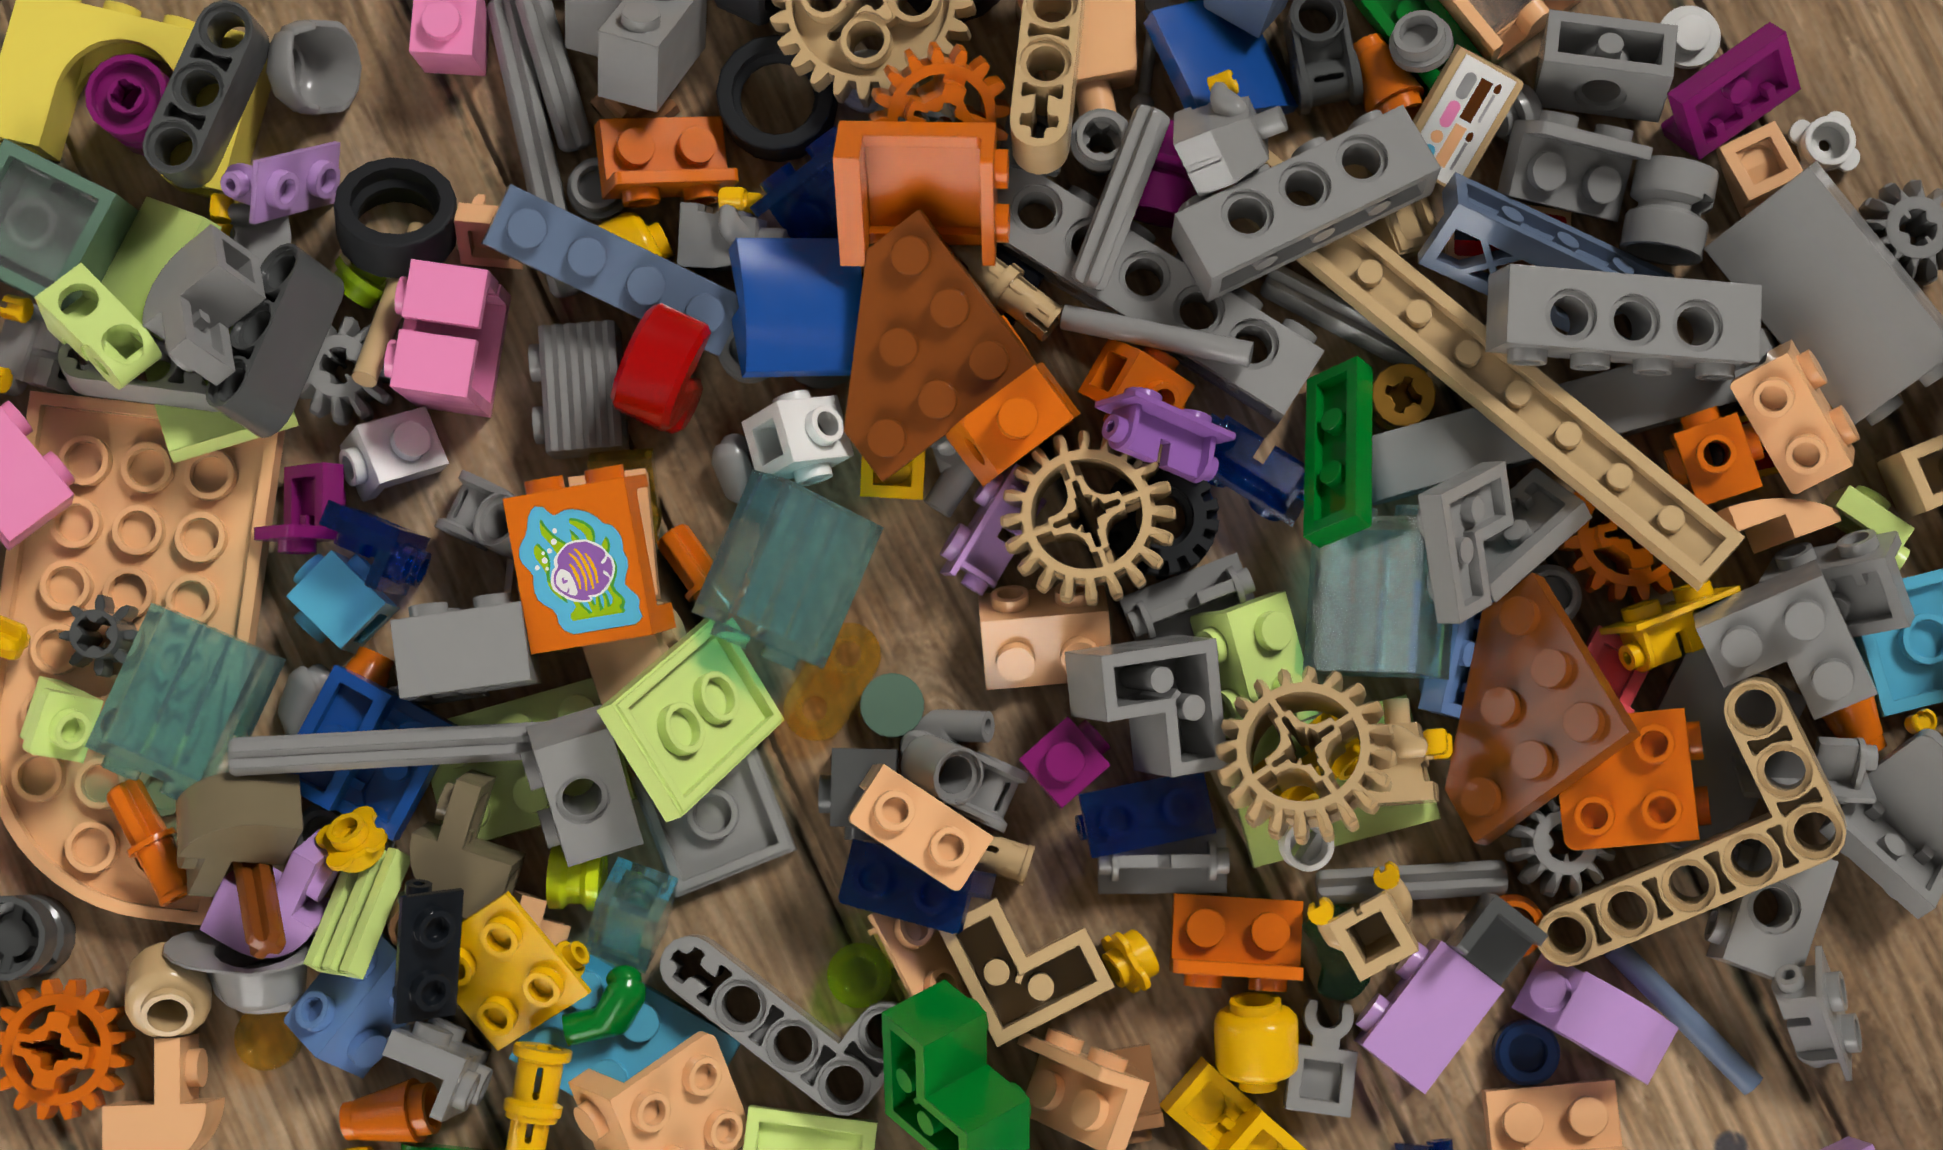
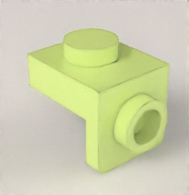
[1823,485,1915,570]
[20,676,104,763]

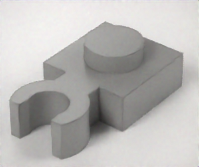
[1283,998,1358,1118]

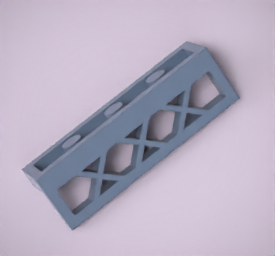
[1418,172,1675,340]

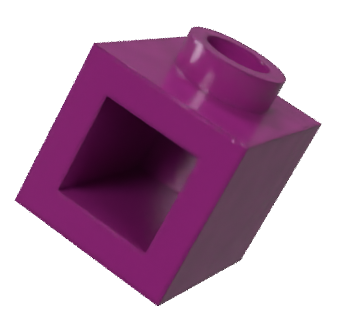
[1018,716,1111,810]

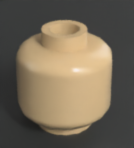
[124,942,212,1038]

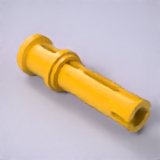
[503,1041,573,1150]

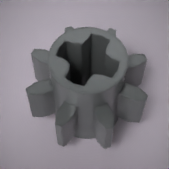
[59,595,149,677]

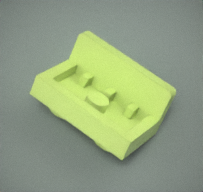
[1190,591,1319,738]

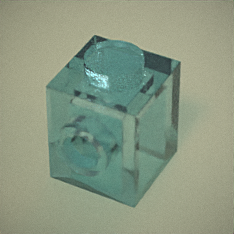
[586,856,679,974]

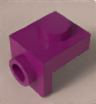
[254,462,346,555]

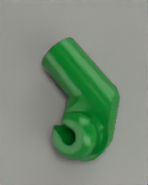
[562,965,646,1046]

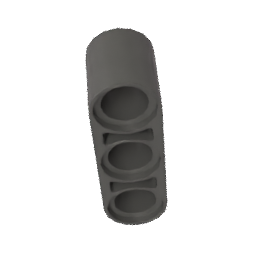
[143,0,270,189]
[206,243,344,438]

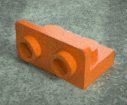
[594,116,739,208]
[1169,893,1304,992]

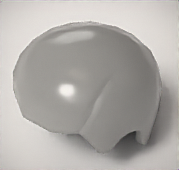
[266,20,362,115]

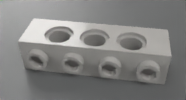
[1171,105,1441,303]
[1485,264,1762,381]

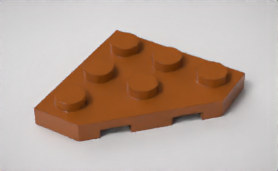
[844,210,1037,482]
[1444,573,1641,846]

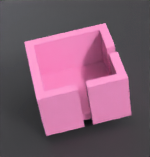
[384,259,511,418]

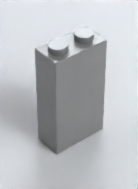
[1704,161,1943,426]

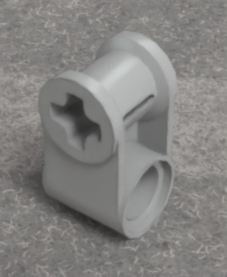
[434,470,515,561]
[901,734,1030,833]

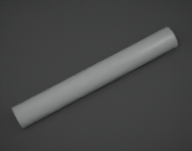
[1060,304,1254,367]

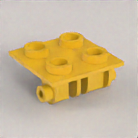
[457,891,592,1051]

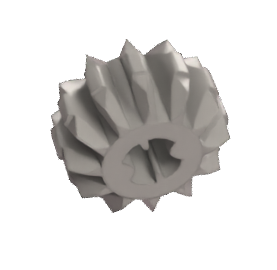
[1859,179,1943,286]
[299,316,393,426]
[1504,797,1616,897]

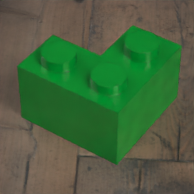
[882,979,1031,1150]

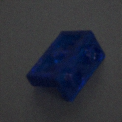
[750,126,838,238]
[319,500,431,596]
[838,839,997,934]

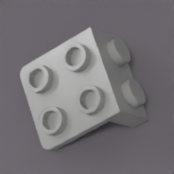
[1819,728,1943,919]

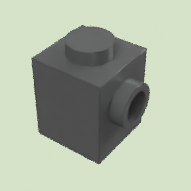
[818,748,899,840]

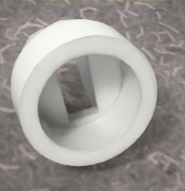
[1278,825,1334,872]

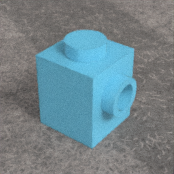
[286,550,400,654]

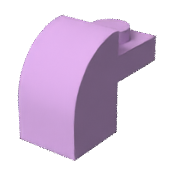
[199,829,338,958]
[1511,953,1679,1085]

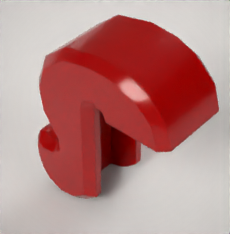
[610,303,711,434]

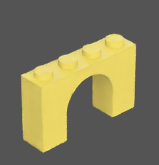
[0,0,271,204]

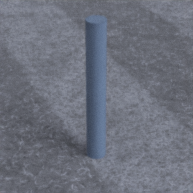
[1604,944,1763,1095]

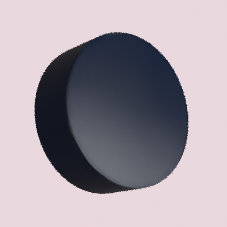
[1491,1019,1560,1086]

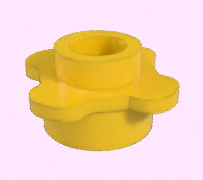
[315,806,388,873]
[1101,929,1159,994]

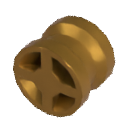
[1372,363,1436,432]

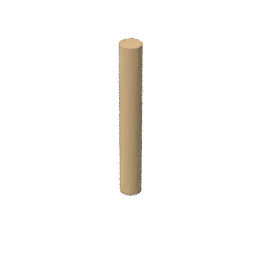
[352,222,425,387]

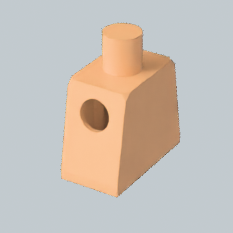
[1015,0,1137,117]

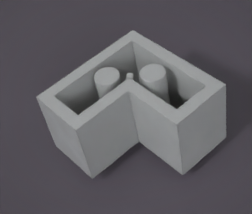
[565,0,707,112]
[1693,559,1878,720]
[390,593,542,705]
[1065,635,1228,777]

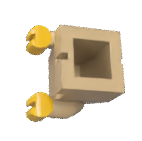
[1369,698,1454,807]
[1307,861,1419,982]

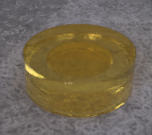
[234,1011,303,1071]

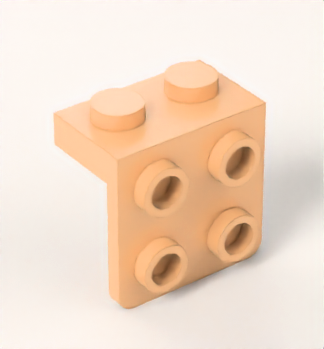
[568,1031,747,1150]

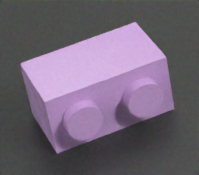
[1354,939,1505,1094]

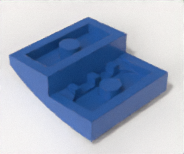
[1143,0,1298,115]
[728,238,863,378]
[291,665,459,841]

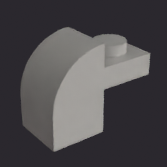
[142,224,266,386]

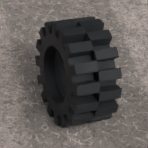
[1104,462,1220,579]

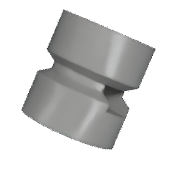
[1619,155,1719,266]

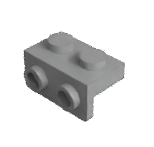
[382,1017,493,1122]

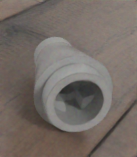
[1070,109,1129,176]

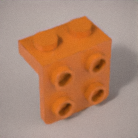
[1559,708,1712,850]

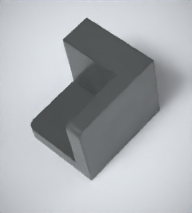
[1445,893,1549,986]

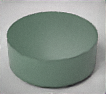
[860,673,925,738]

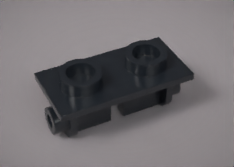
[392,879,464,1024]

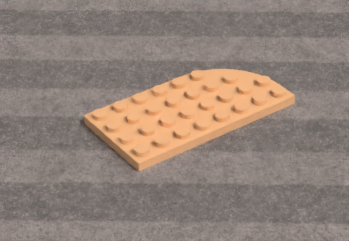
[0,391,285,926]

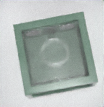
[0,138,139,311]

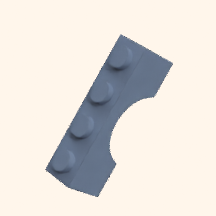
[481,184,739,357]

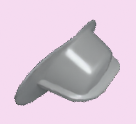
[163,930,315,1015]

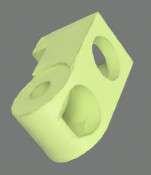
[34,263,162,389]

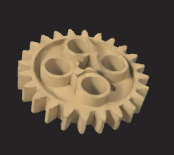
[770,0,976,108]

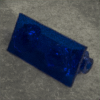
[1207,413,1305,527]
[1075,772,1216,859]

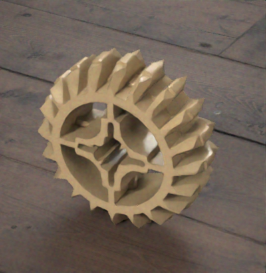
[1000,430,1176,606]
[1216,665,1397,846]

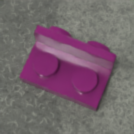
[1661,22,1801,160]

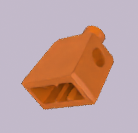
[945,362,1081,487]

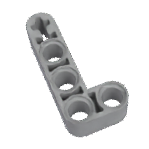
[660,934,898,1116]

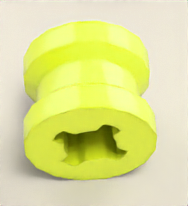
[546,845,608,912]

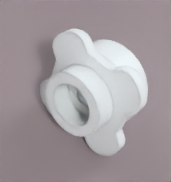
[1788,111,1860,172]

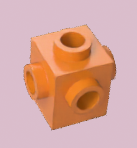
[1078,339,1196,422]
[1663,406,1765,505]

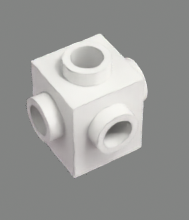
[741,390,854,487]

